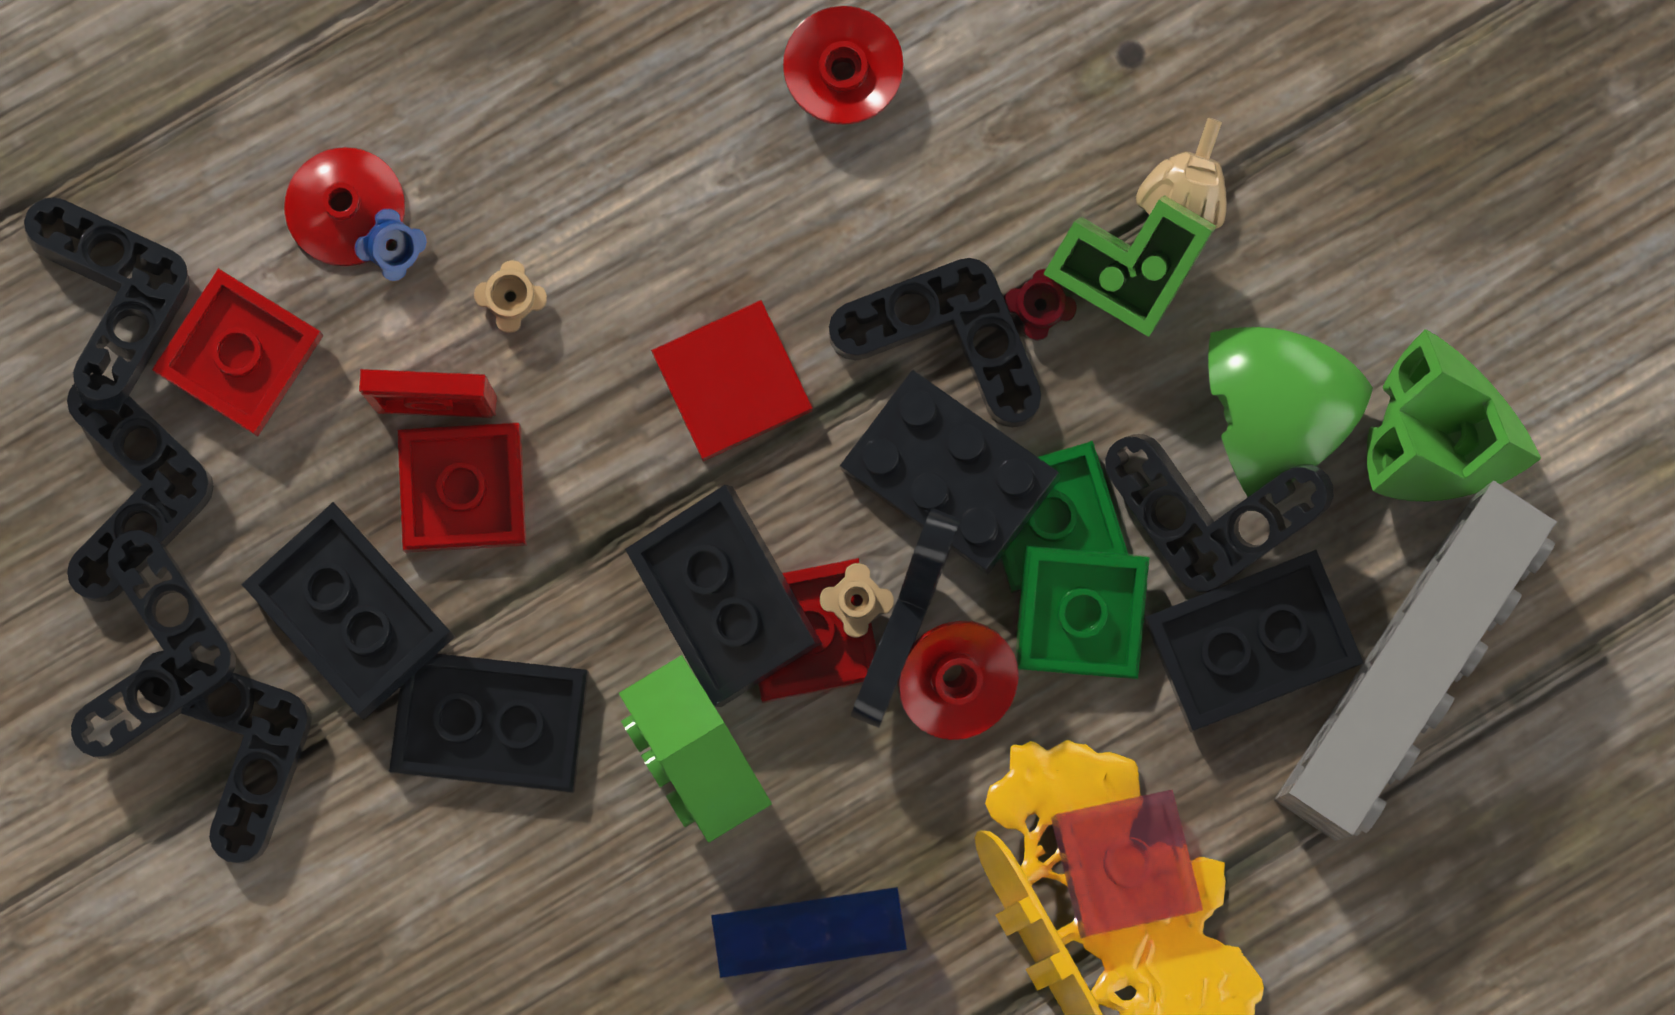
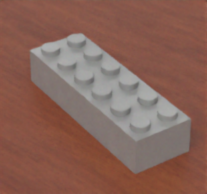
[1274,480,1557,841]

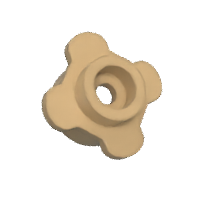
[474,260,547,333]
[820,563,894,637]

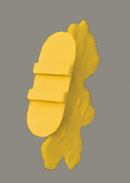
[975,740,1264,1015]

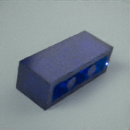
[711,887,907,978]

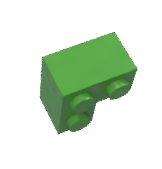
[1044,195,1217,337]
[619,655,772,843]

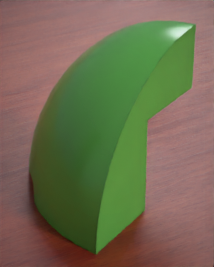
[1208,327,1373,497]
[1367,329,1541,502]

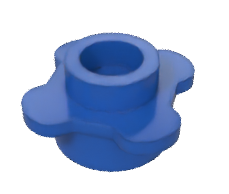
[355,209,427,281]

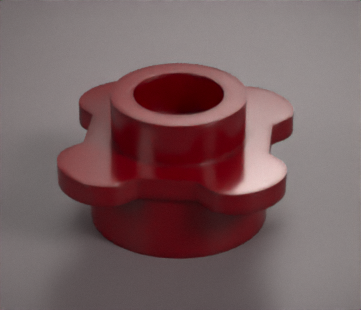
[1005,269,1077,341]

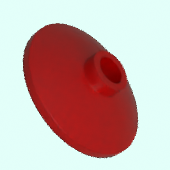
[783,6,904,125]
[284,147,405,266]
[898,621,1019,740]

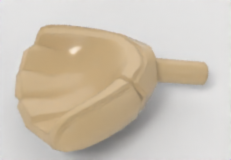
[1136,118,1227,229]

